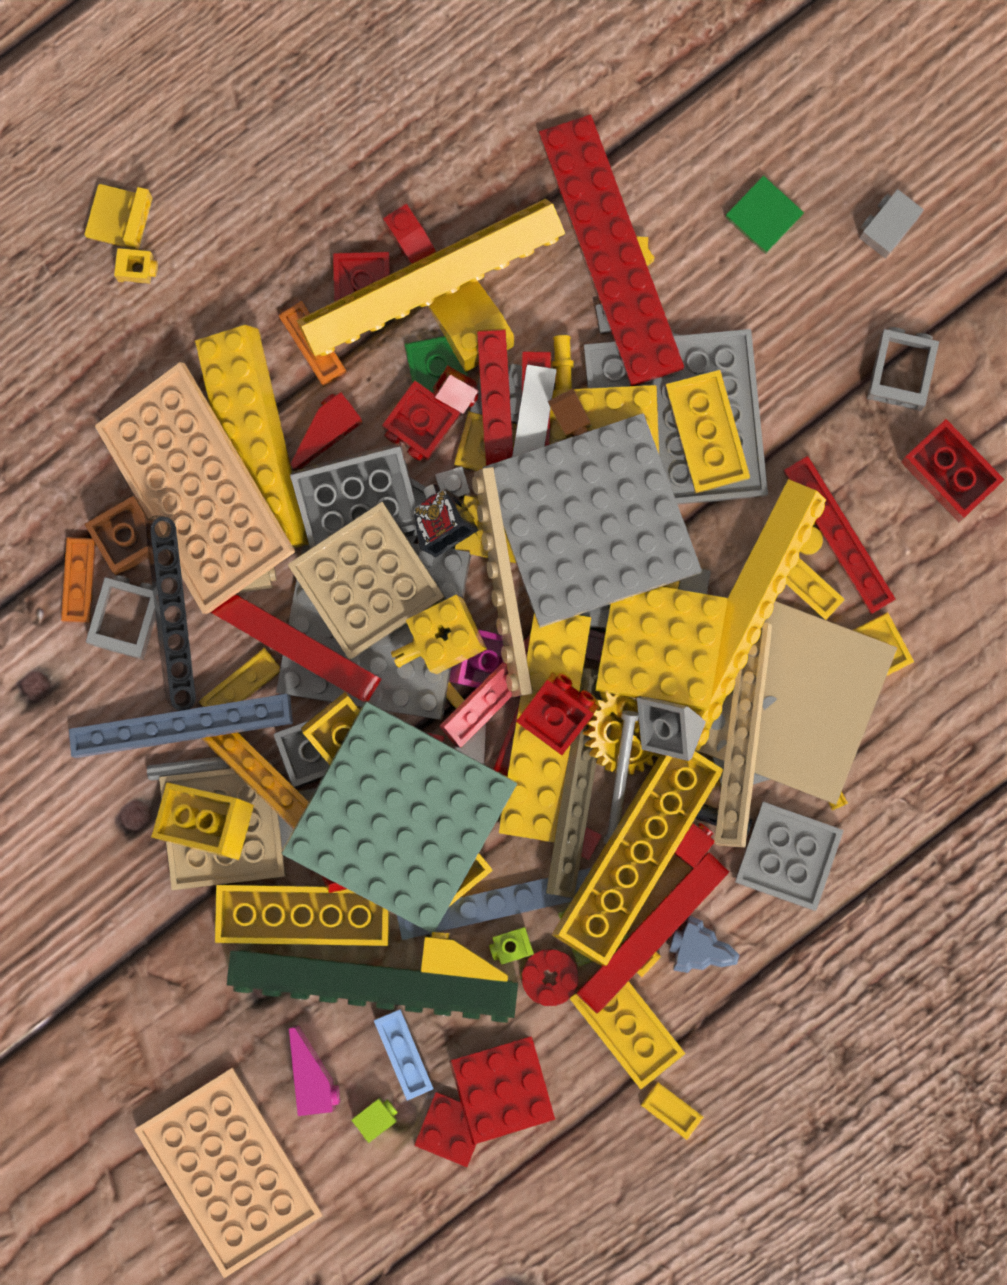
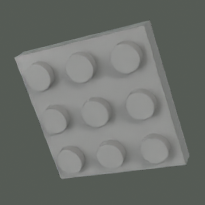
[735,802,844,911]

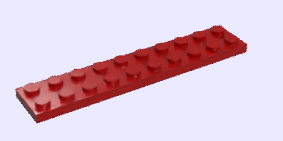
[539,114,684,386]

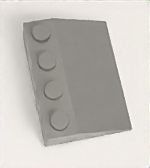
[290,442,417,548]

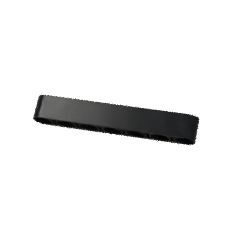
[146,515,196,711]

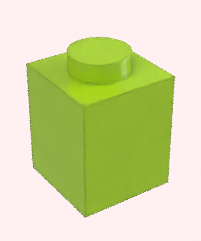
[351,1097,398,1143]

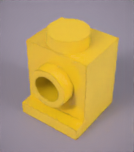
[114,248,158,284]

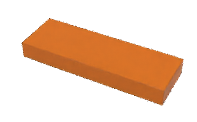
[278,301,346,386]
[61,537,96,623]

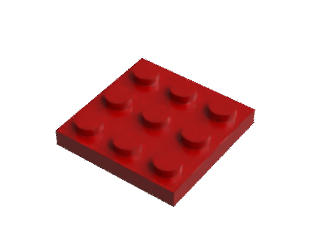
[449,1036,555,1145]

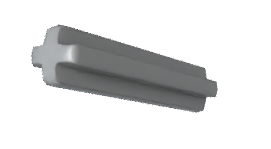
[147,757,231,781]

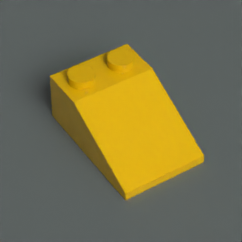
[427,281,514,372]
[151,783,254,860]
[421,932,508,982]

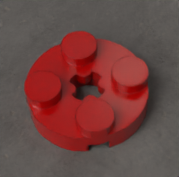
[522,949,578,1006]

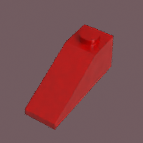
[383,203,436,265]
[290,392,363,470]

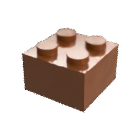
[85,495,158,576]

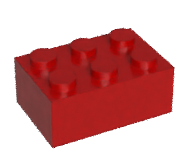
[901,419,1005,523]

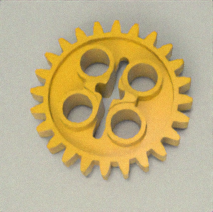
[582,691,660,775]

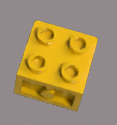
[85,184,153,250]

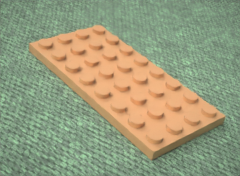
[95,362,295,614]

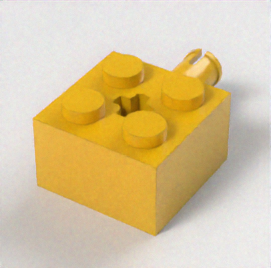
[391,594,487,675]

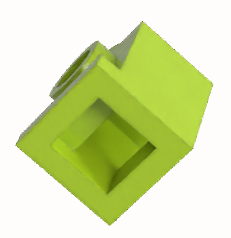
[489,927,534,965]

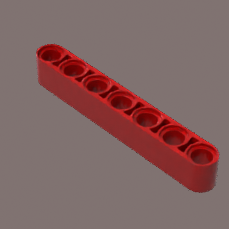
[210,594,382,702]
[576,852,730,1014]

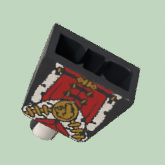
[413,484,479,558]

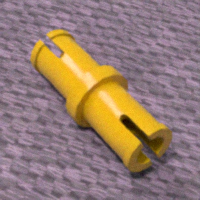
[552,335,574,390]

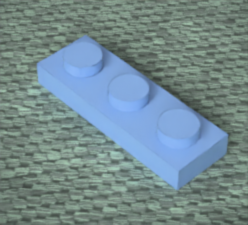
[374,1009,434,1100]

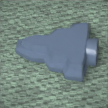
[669,916,739,973]

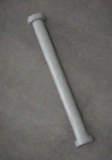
[603,711,639,843]

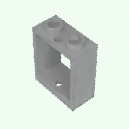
[867,327,939,411]
[86,575,156,660]

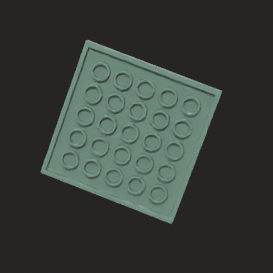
[281,700,518,933]

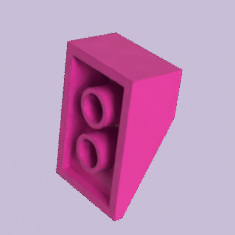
[449,630,524,698]
[289,1025,341,1116]

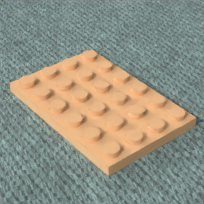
[134,1068,323,1278]

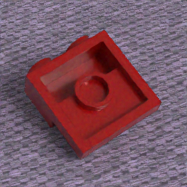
[382,381,461,461]
[516,672,599,755]

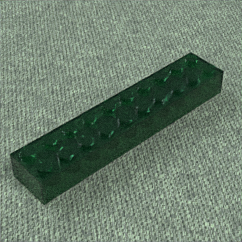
[226,950,518,1023]

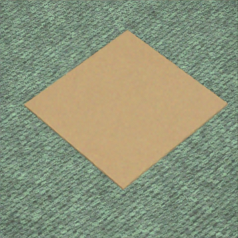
[699,601,897,805]

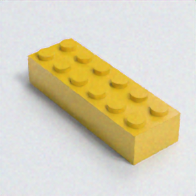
[215,885,390,946]

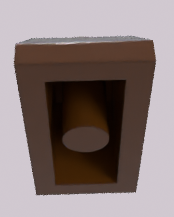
[547,388,592,438]

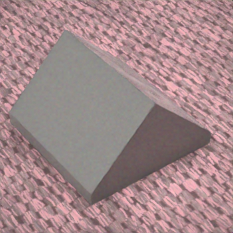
[637,696,706,761]

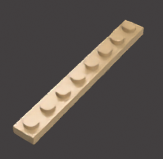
[472,467,532,697]
[714,623,772,847]

